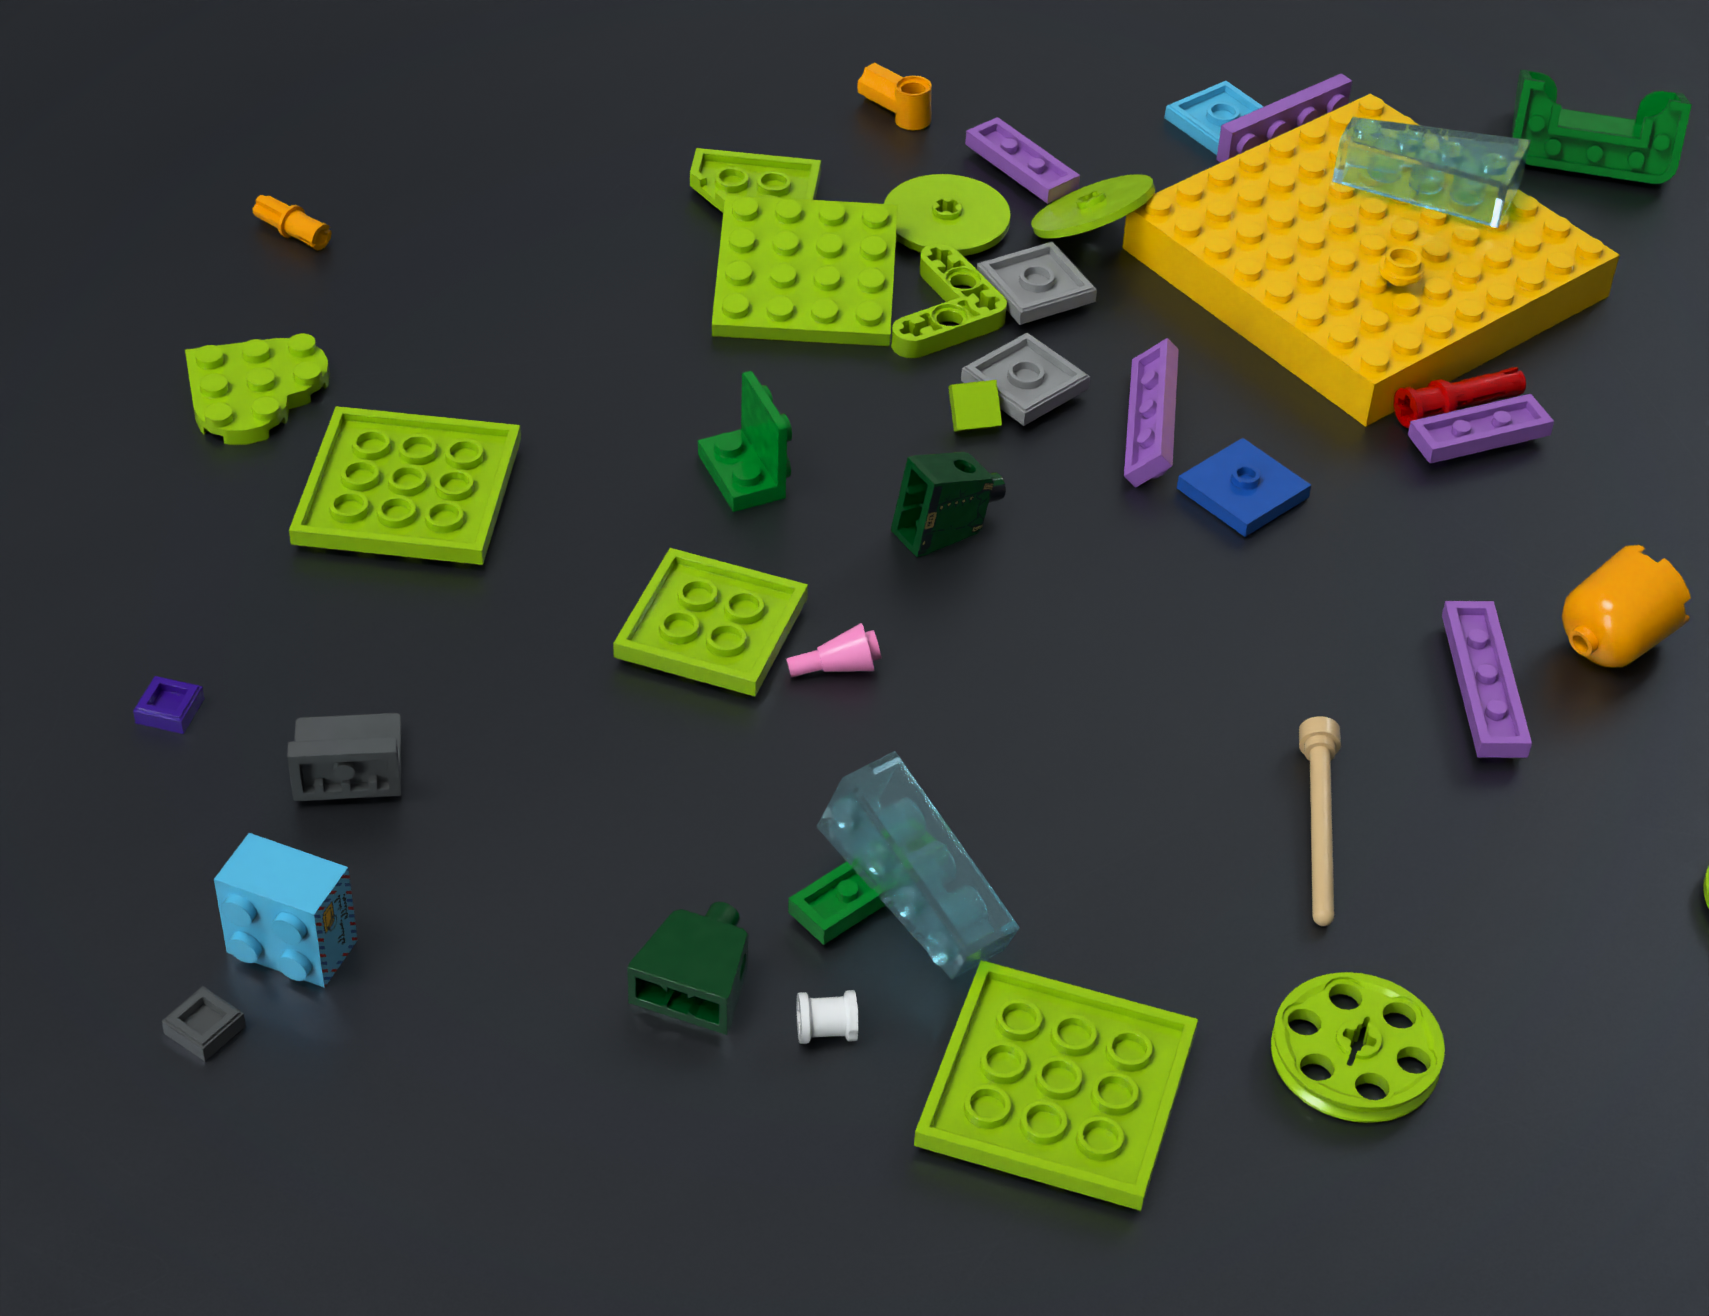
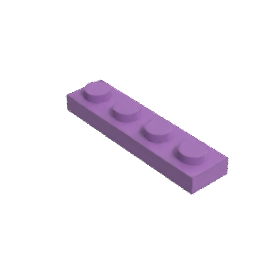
[1216,74,1352,163]
[1124,338,1179,488]
[1442,601,1532,758]

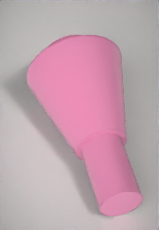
[786,623,881,678]

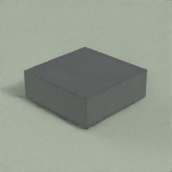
[162,986,246,1061]

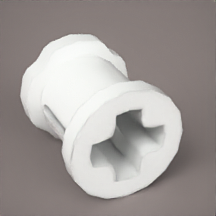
[796,990,858,1044]

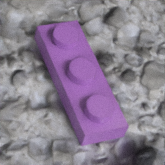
[965,117,1080,204]
[1408,394,1554,463]

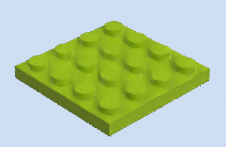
[712,195,898,346]
[289,406,521,565]
[914,960,1198,1211]

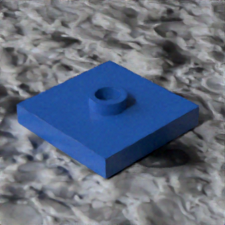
[1177,438,1311,537]

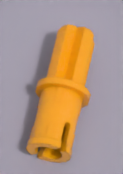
[252,195,332,251]

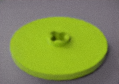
[884,174,1011,256]
[1031,174,1156,238]

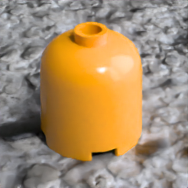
[1561,545,1691,667]

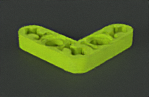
[891,243,1007,358]

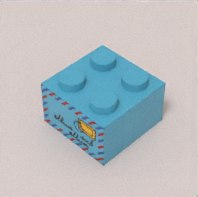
[214,833,358,988]

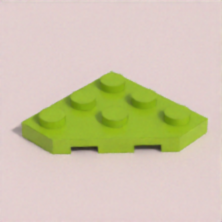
[690,148,821,213]

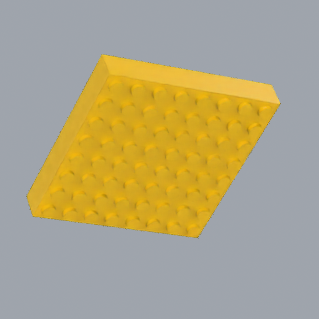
[1122,93,1620,427]

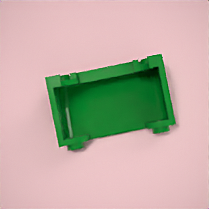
[1511,69,1692,184]

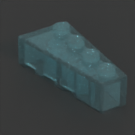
[1332,117,1531,228]
[817,751,1020,980]

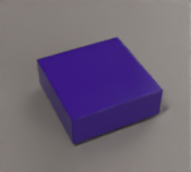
[133,676,205,734]

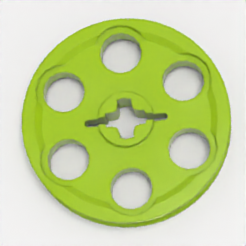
[1271,972,1445,1123]

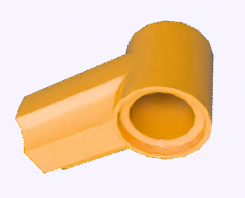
[857,63,932,130]

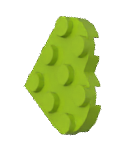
[185,333,330,445]

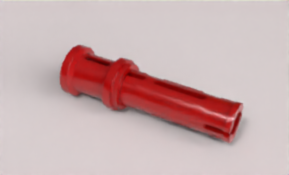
[1393,367,1526,428]

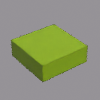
[948,380,1002,432]

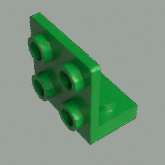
[698,371,792,512]

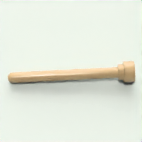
[1299,716,1341,926]

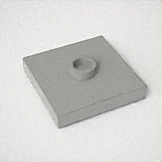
[977,242,1097,325]
[961,333,1090,426]

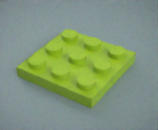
[613,548,808,696]

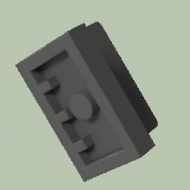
[287,713,401,801]

